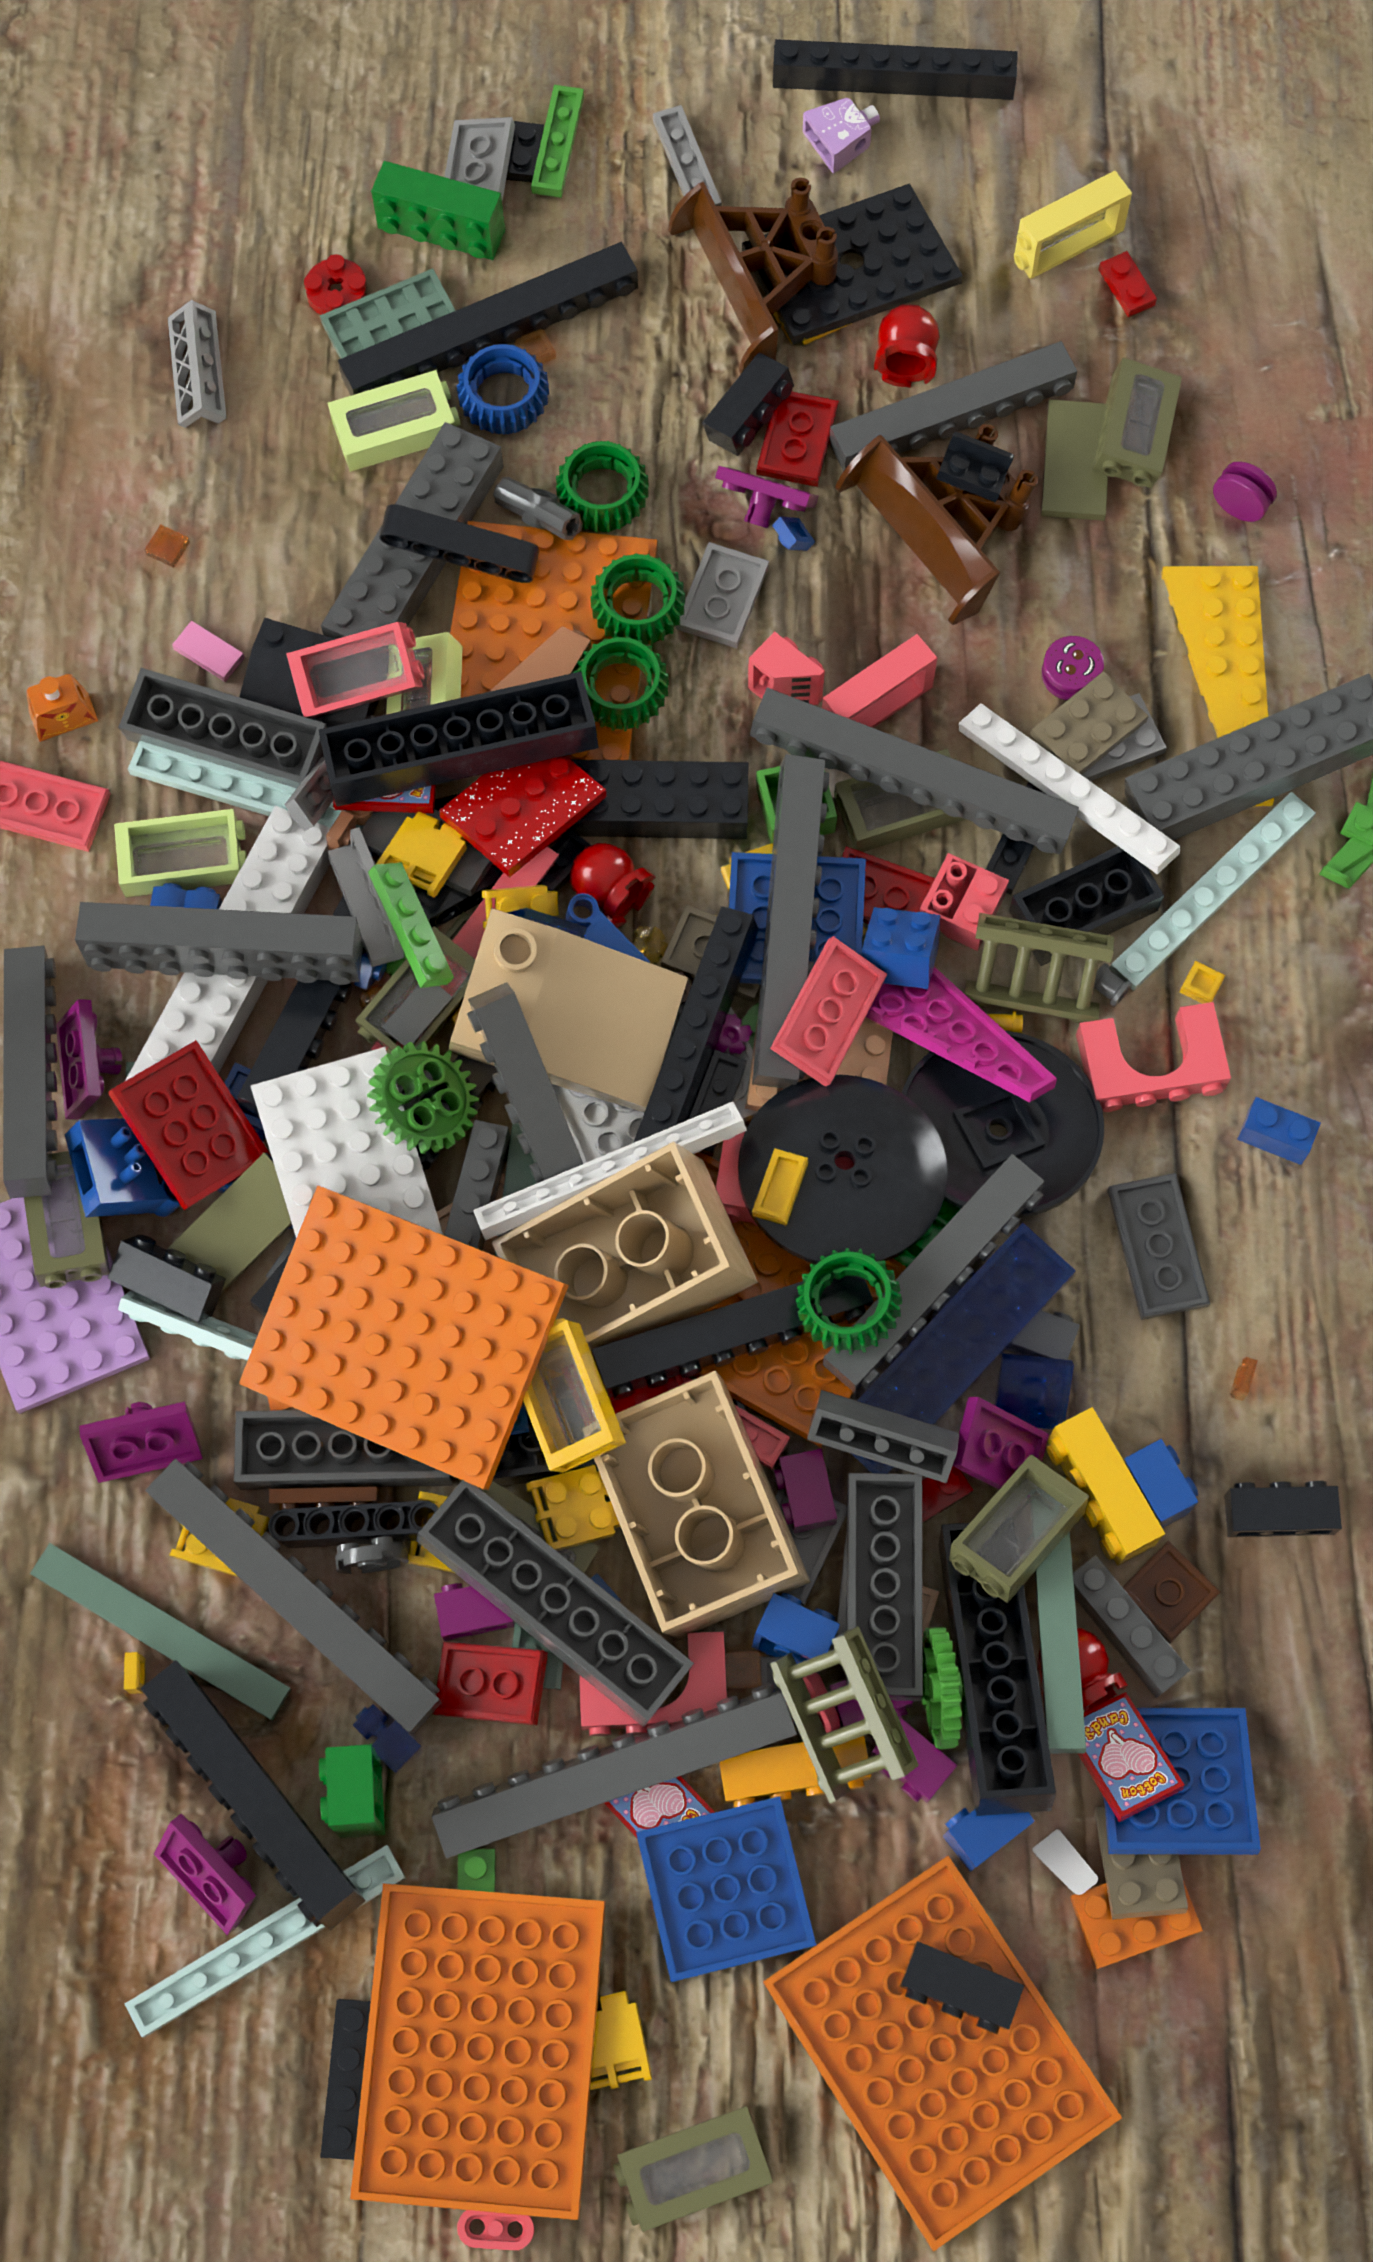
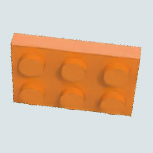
[1070,1880,1203,1969]

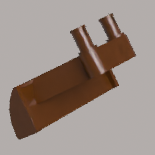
[668,177,839,375]
[835,424,1039,625]

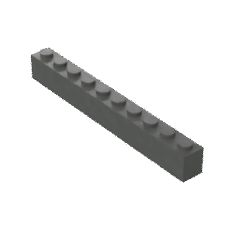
[749,687,1079,855]
[752,754,829,1089]
[145,1459,442,1736]
[431,1684,797,1858]

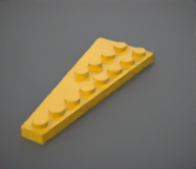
[1161,566,1274,806]

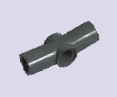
[493,477,583,540]

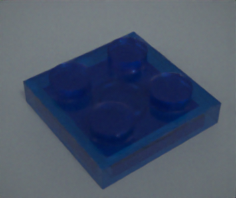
[994,1353,1074,1429]

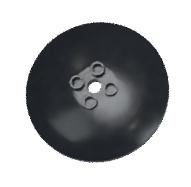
[902,1031,1104,1218]
[738,1075,948,1264]

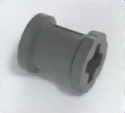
[1094,963,1133,1007]

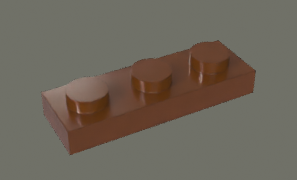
[269,1487,381,1510]

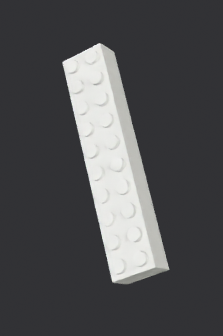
[125,806,331,1081]

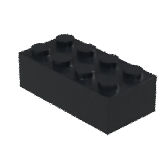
[1009,846,1164,966]

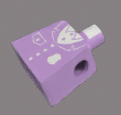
[803,98,880,174]

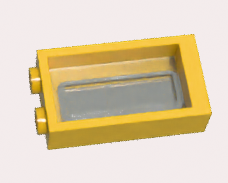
[523,1318,626,1473]

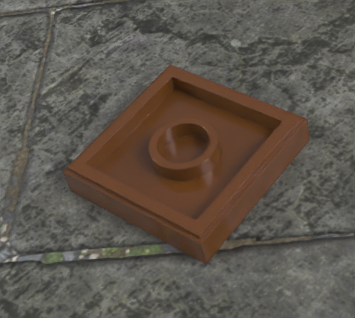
[1123,1541,1221,1644]

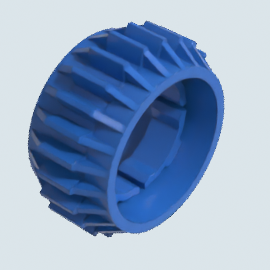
[456,344,549,435]

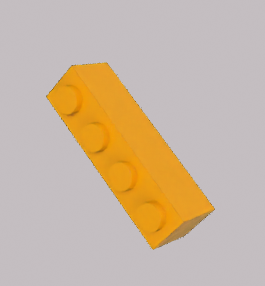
[719,1736,871,1808]

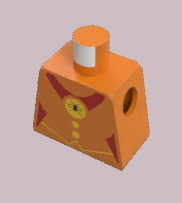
[26,674,98,742]

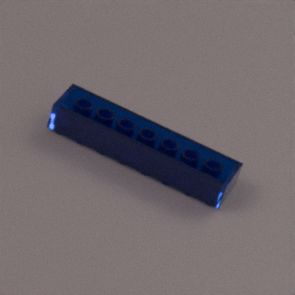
[851,1223,1076,1474]

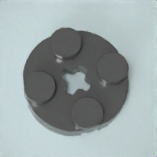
[335,1537,409,1574]

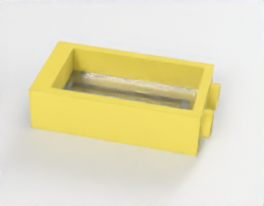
[1014,171,1132,279]

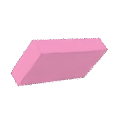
[172,621,245,682]

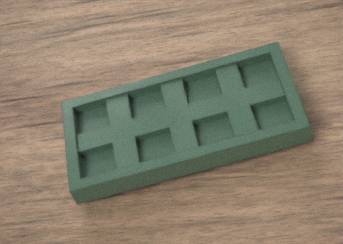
[320,268,456,359]

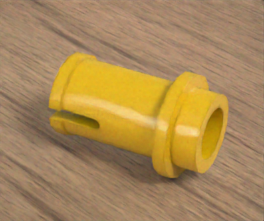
[987,1011,1023,1033]

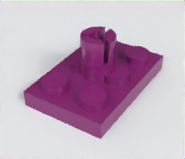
[715,466,819,528]
[56,999,122,1120]
[953,1397,1049,1501]
[79,1401,203,1483]
[154,1813,256,1935]

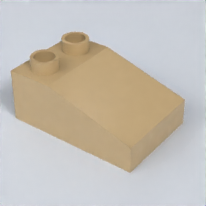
[448,908,688,1112]
[492,1141,758,1373]
[582,1371,811,1639]

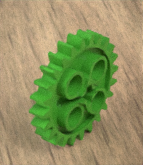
[367,1041,479,1154]
[921,1627,963,1749]

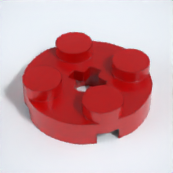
[304,254,367,315]

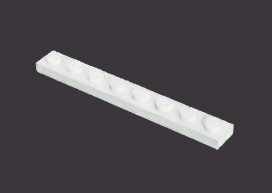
[959,703,1180,874]
[473,1101,747,1240]

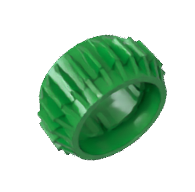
[556,441,649,532]
[590,553,685,646]
[573,636,669,731]
[796,1248,902,1355]

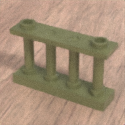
[964,913,1114,1024]
[770,1626,919,1803]

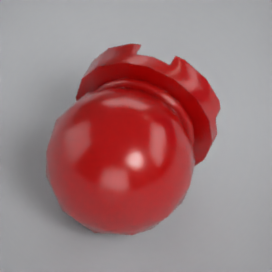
[874,304,940,388]
[570,843,656,928]
[1037,1628,1128,1712]

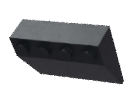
[239,618,389,727]

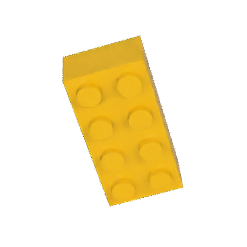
[1046,1407,1165,1566]

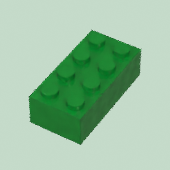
[371,161,505,260]
[319,1744,385,1838]

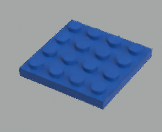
[729,852,866,984]
[1104,1708,1261,1855]
[636,1796,816,1982]

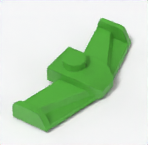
[1319,772,1373,889]

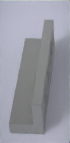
[168,300,227,428]
[328,827,404,967]

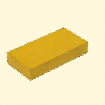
[752,1148,809,1226]

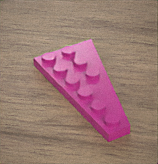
[866,967,1057,1102]

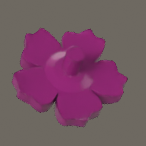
[715,1013,753,1054]

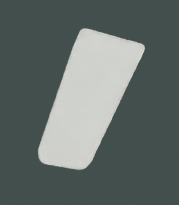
[1032,1829,1098,1895]

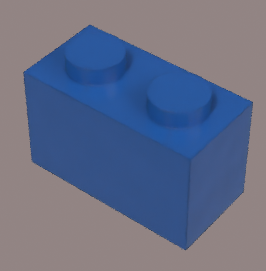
[1237,1097,1321,1165]

